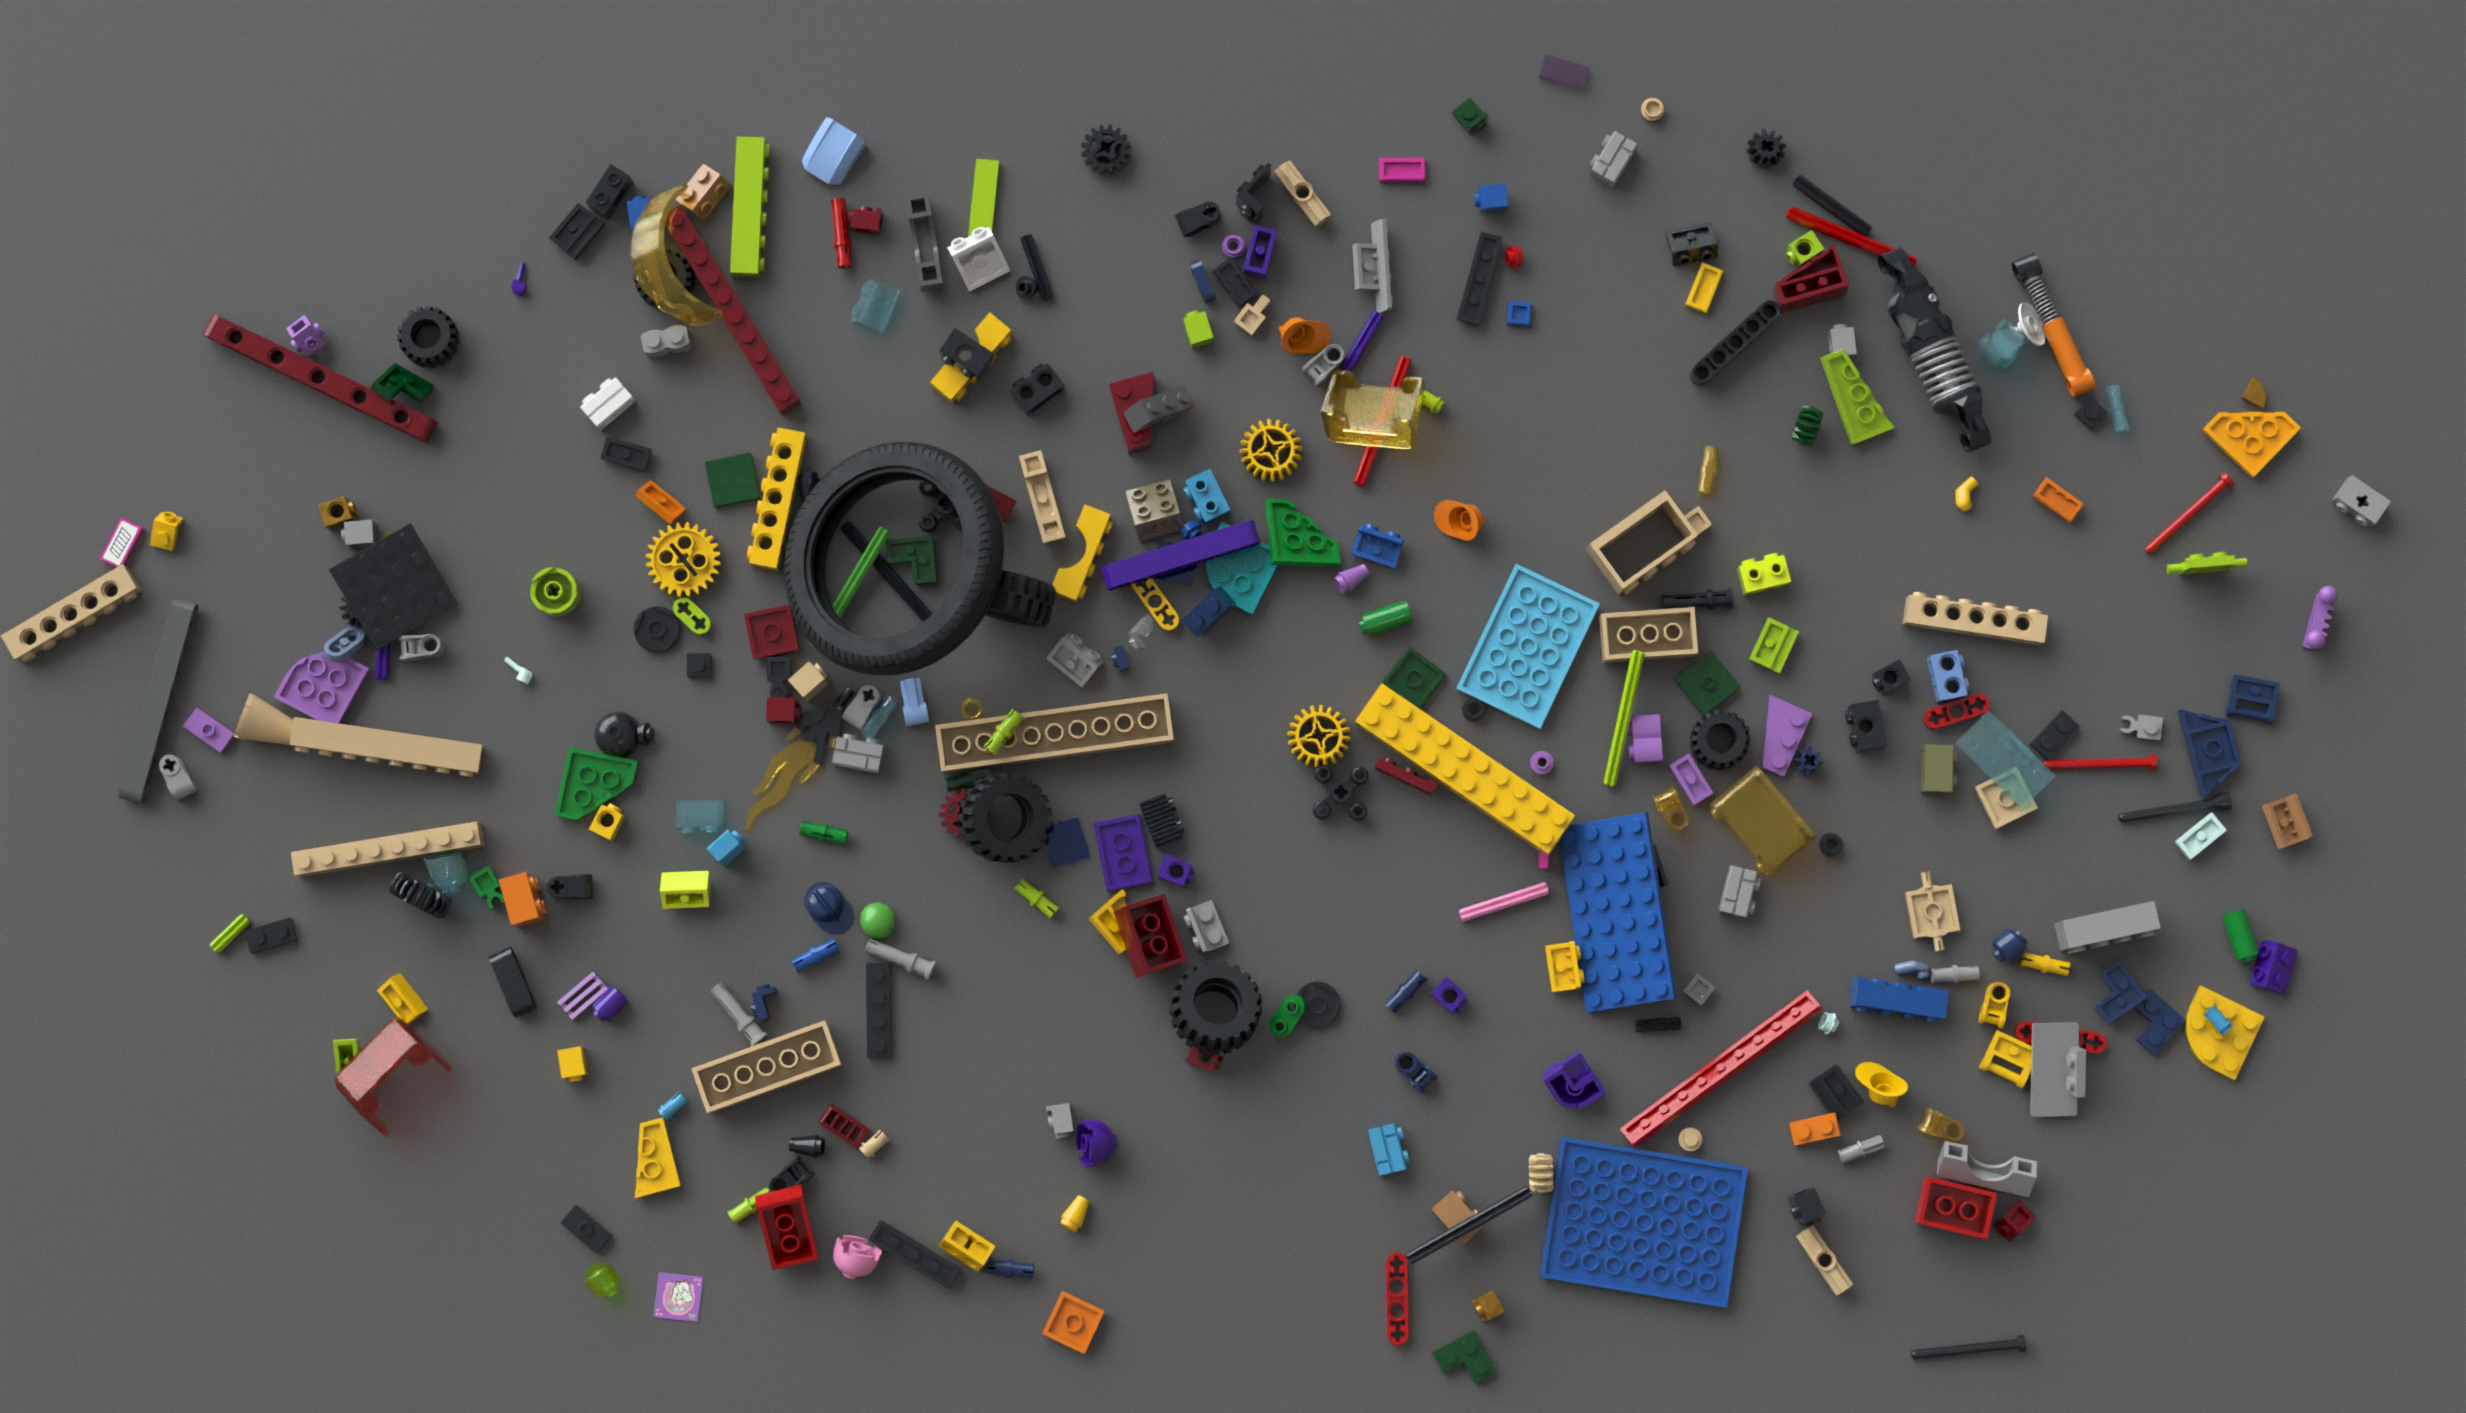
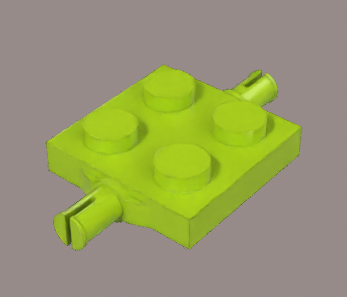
[2166,552,2247,575]

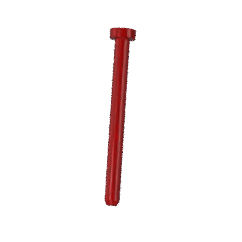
[2145,473,2234,555]
[2043,754,2157,771]

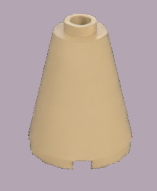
[233,693,293,745]

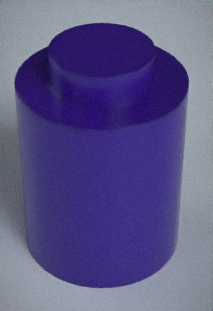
[592,985,629,1022]

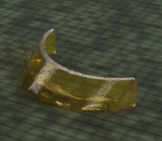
[630,183,723,326]

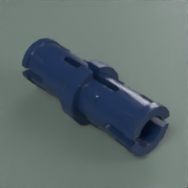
[1385,969,1428,1013]
[985,1259,1034,1279]

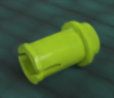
[1414,387,1445,414]

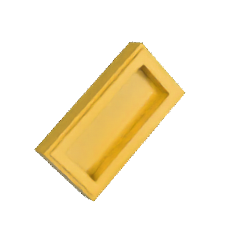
[1685,262,1723,314]

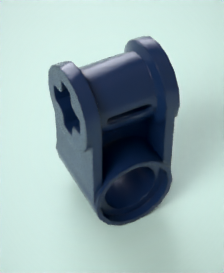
[1394,1052,1438,1094]

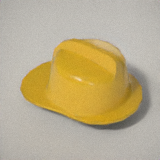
[1855,1062,1908,1107]

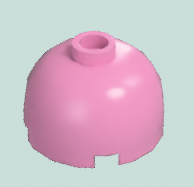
[833,1235,882,1279]

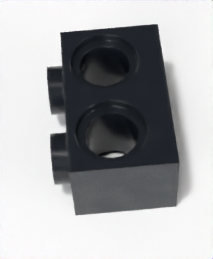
[1011,363,1065,416]

